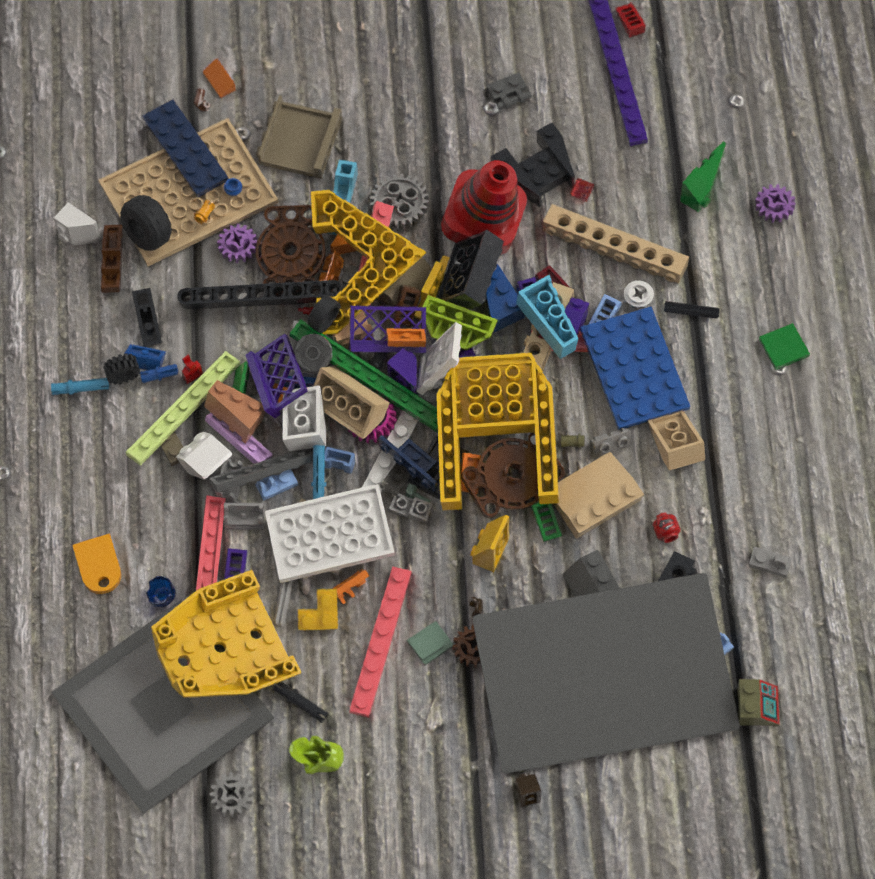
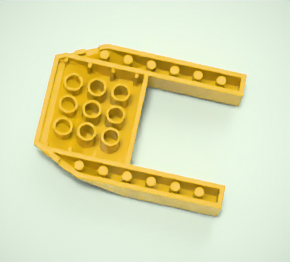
[437,353,559,511]

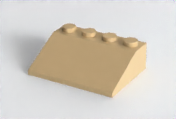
[553,452,644,539]

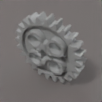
[370,174,429,229]

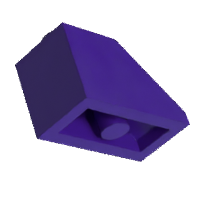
[565,298,589,335]

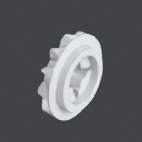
[624,281,654,309]

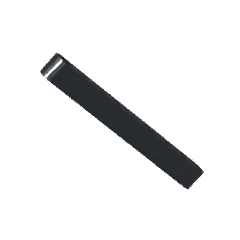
[177,280,343,310]

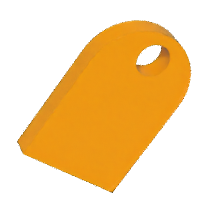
[72,533,122,594]

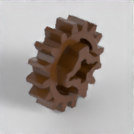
[453,625,481,668]

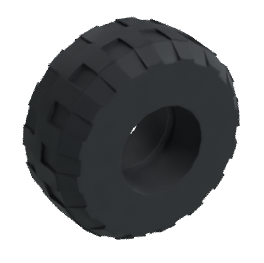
[120,195,172,251]

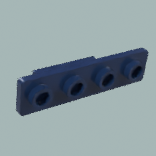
[379,435,438,492]

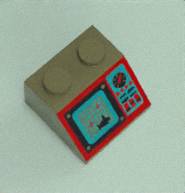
[737,679,779,726]

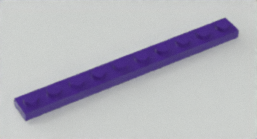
[588,0,648,146]

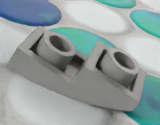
[388,492,433,522]

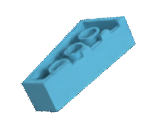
[516,275,578,359]

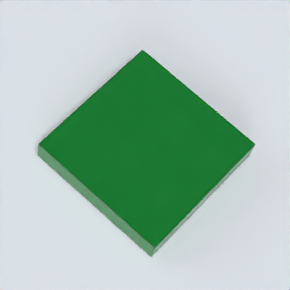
[759,323,810,370]

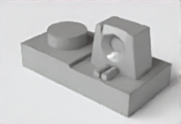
[748,547,792,578]

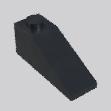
[132,288,162,346]

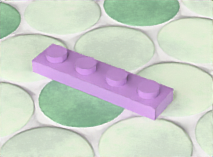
[205,413,273,464]

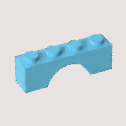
[325,160,358,235]

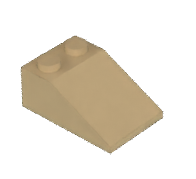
[647,410,705,470]

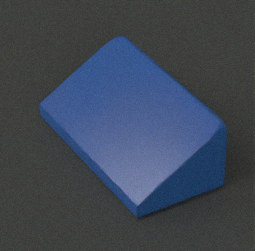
[124,344,166,370]

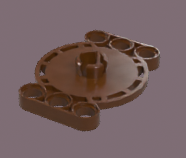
[256,205,326,295]
[461,432,565,518]

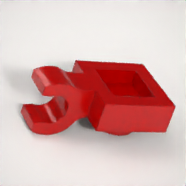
[182,355,203,384]

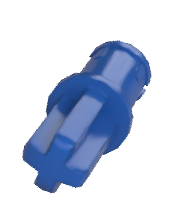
[140,364,179,383]

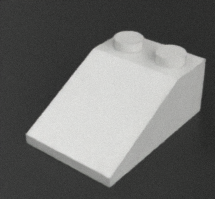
[283,385,326,451]

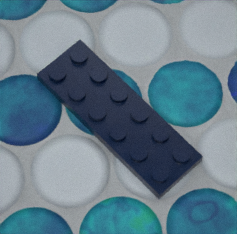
[142,99,229,198]

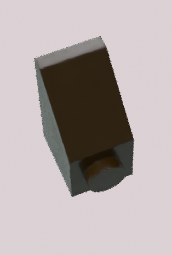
[515,773,541,807]

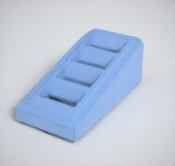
[588,294,622,325]

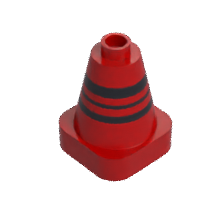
[441,160,527,255]

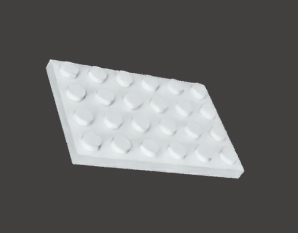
[265,484,395,583]

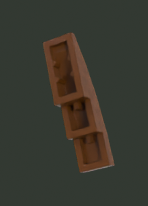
[100,225,123,293]

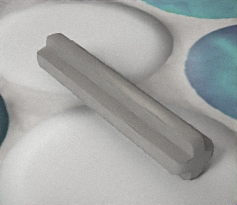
[273,580,293,627]

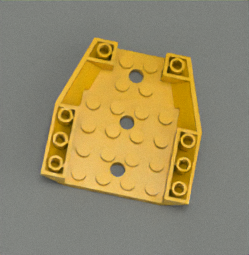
[151,570,302,698]

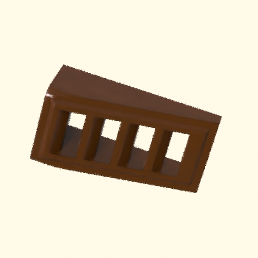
[393,284,421,327]

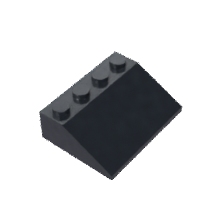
[435,230,504,309]

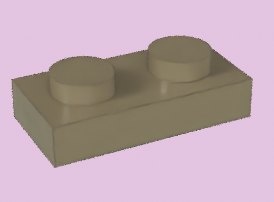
[160,431,183,466]

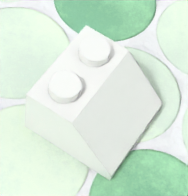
[54,202,101,246]
[176,432,232,480]

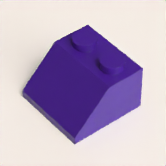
[387,348,418,395]

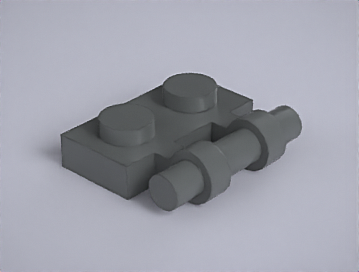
[487,72,532,110]

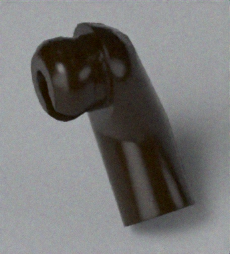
[469,597,483,618]

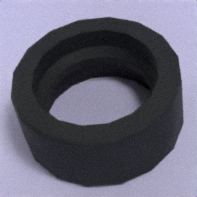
[307,295,341,333]

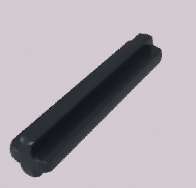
[664,301,720,319]

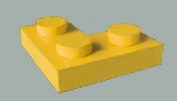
[298,589,338,630]

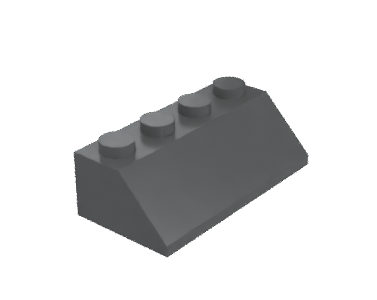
[562,549,620,597]

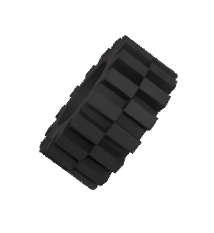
[103,353,140,385]

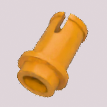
[194,200,215,224]

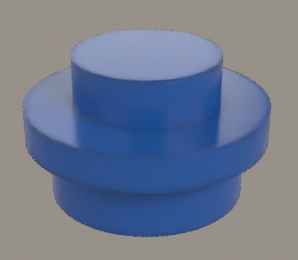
[224,178,242,196]

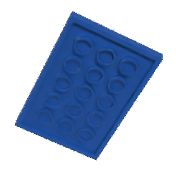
[580,306,691,430]

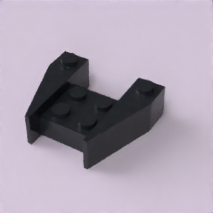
[491,122,575,207]

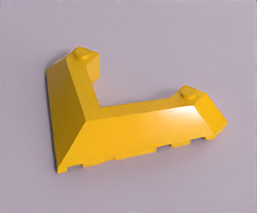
[311,190,427,335]

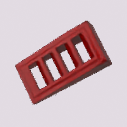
[615,3,646,38]

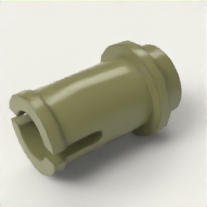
[561,433,585,449]

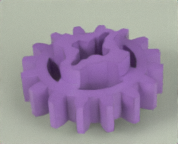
[755,184,796,223]
[217,224,257,263]

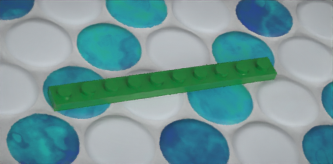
[289,319,438,433]

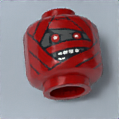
[652,512,681,543]

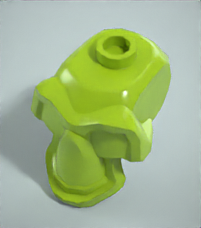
[289,736,344,775]

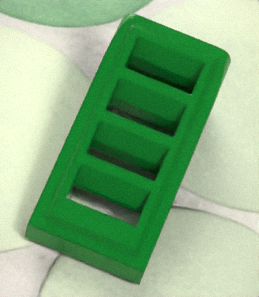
[531,502,562,542]

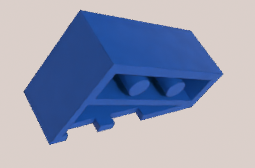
[485,264,525,334]

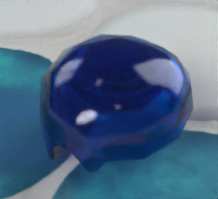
[146,576,176,607]

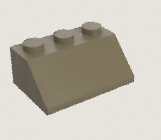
[377,257,432,307]

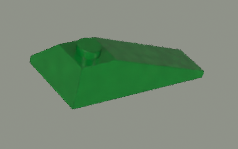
[680,141,726,213]

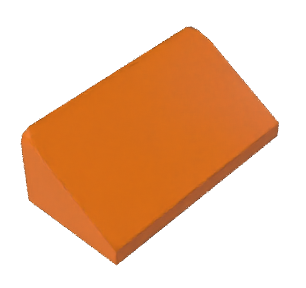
[203,58,236,98]

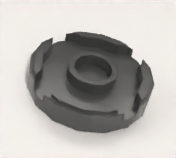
[294,334,333,372]

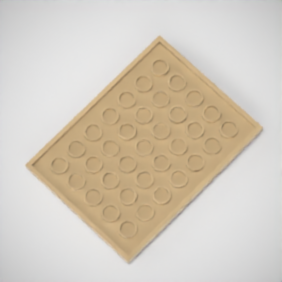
[98,118,279,266]

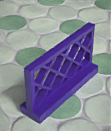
[349,306,426,353]
[245,333,308,418]

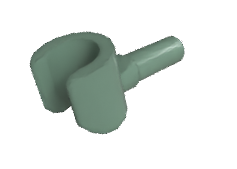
[405,484,431,503]

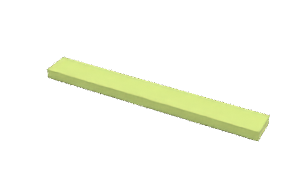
[126,351,240,466]

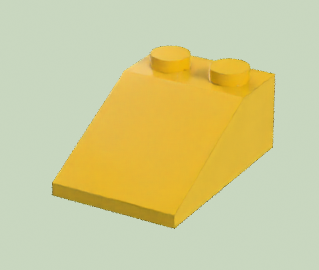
[470,515,509,572]

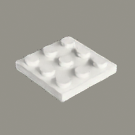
[417,322,462,395]

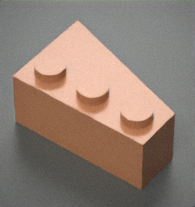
[204,380,265,444]

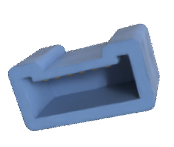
[325,447,355,474]

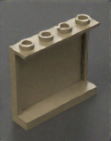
[256,95,343,179]

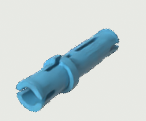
[51,378,109,396]
[311,445,326,499]

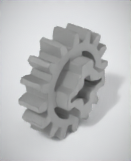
[209,772,254,817]

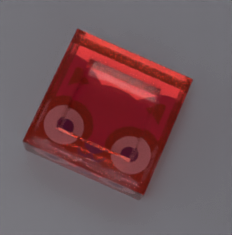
[570,178,595,202]

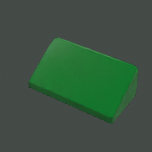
[232,362,250,395]

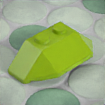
[423,295,498,351]

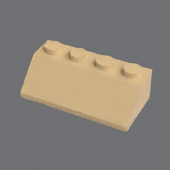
[313,366,390,439]

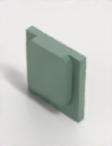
[407,621,454,665]

